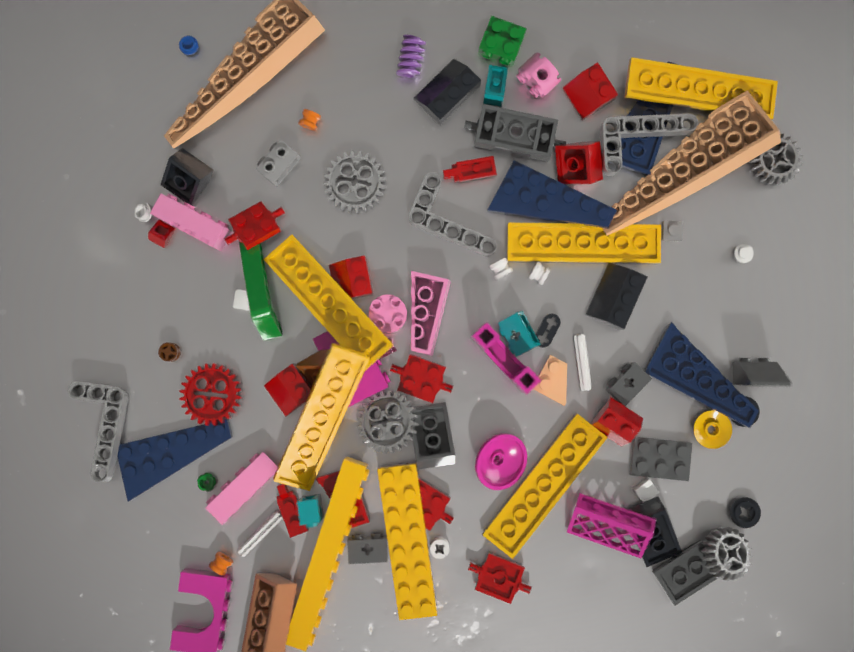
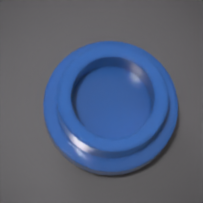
[179,36,199,55]

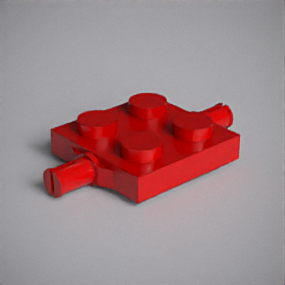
[224,201,285,250]
[390,354,454,403]
[418,477,454,531]
[468,552,532,604]

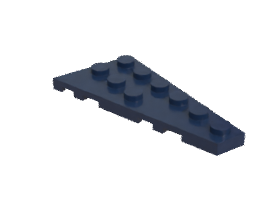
[606,61,678,175]
[487,160,617,229]
[645,322,759,428]
[117,419,233,502]

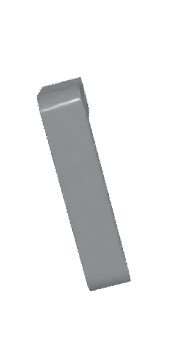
[600,114,698,176]
[409,172,497,256]
[68,381,129,482]

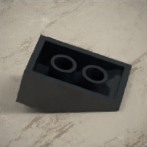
[627,496,682,567]

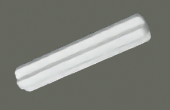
[574,334,592,391]
[237,510,283,557]

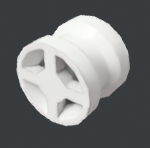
[489,258,513,280]
[529,261,551,285]
[430,537,449,559]

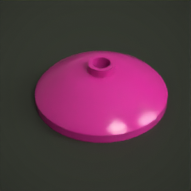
[475,433,527,490]

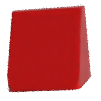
[148,219,175,248]

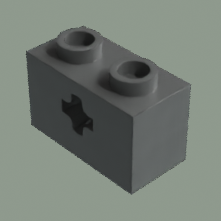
[605,362,652,406]
[347,533,388,564]

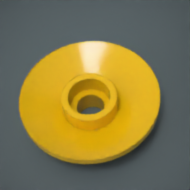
[693,410,732,449]

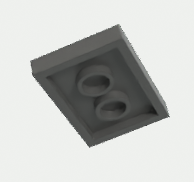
[630,437,692,481]
[652,540,718,606]

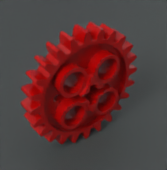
[179,363,243,426]

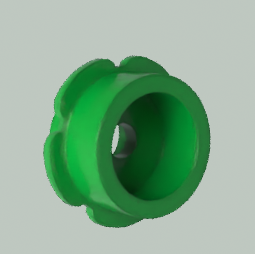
[197,473,216,492]

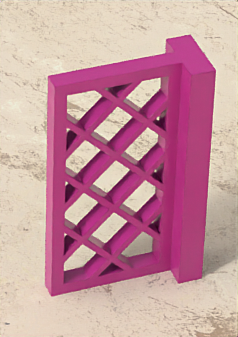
[567,493,656,558]

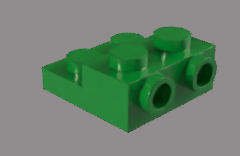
[478,15,527,66]

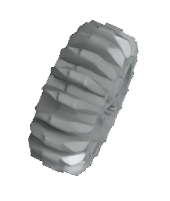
[749,133,803,185]
[701,527,753,581]

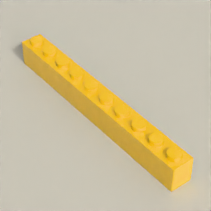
[286,457,370,652]

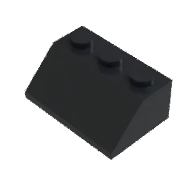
[413,59,481,125]
[585,263,648,330]

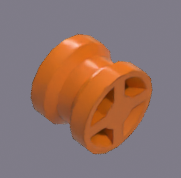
[298,109,321,131]
[209,552,233,576]

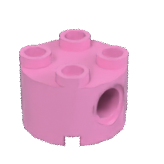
[516,53,561,98]
[368,294,407,334]

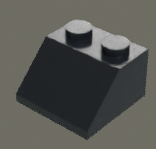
[160,148,213,205]

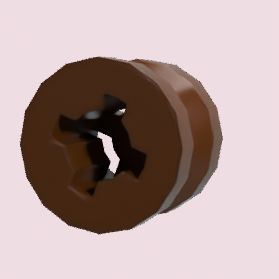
[158,342,181,362]

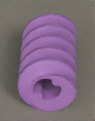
[396,35,426,78]

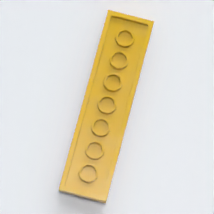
[624,57,778,120]
[507,223,661,264]
[263,234,394,372]
[273,343,370,491]
[482,413,608,559]
[377,463,438,620]

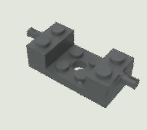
[464,104,566,162]

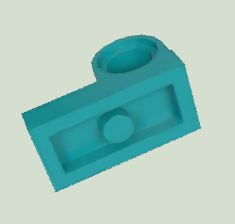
[483,65,508,107]

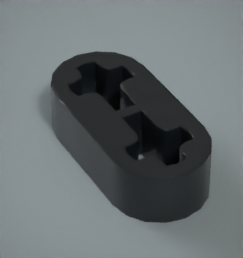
[536,313,561,348]

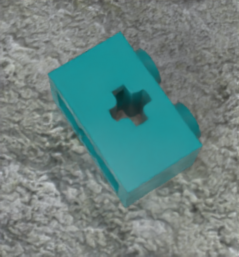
[498,311,541,357]
[297,494,324,528]

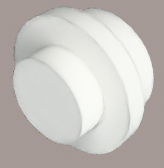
[134,203,152,222]
[734,244,754,263]

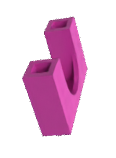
[471,323,541,394]
[313,331,391,407]
[170,568,233,652]

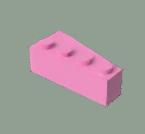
[150,193,232,252]
[411,271,451,356]
[205,452,278,525]

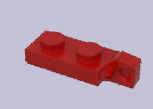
[443,156,497,182]
[276,484,309,538]

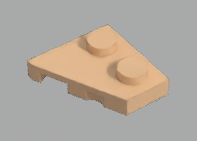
[533,355,567,406]

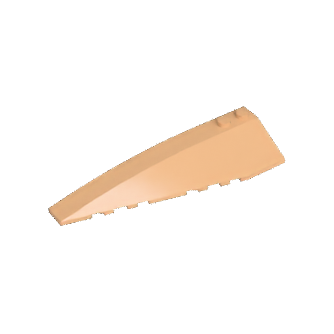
[164,0,325,148]
[602,90,781,235]

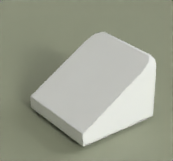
[233,289,249,311]
[632,478,659,503]

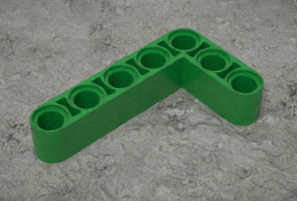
[239,242,283,341]

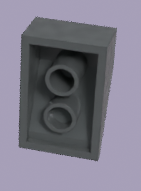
[733,358,791,386]
[412,402,455,470]

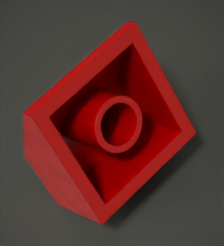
[562,62,618,120]
[555,141,603,184]
[329,255,374,299]
[264,363,312,416]
[590,397,643,446]

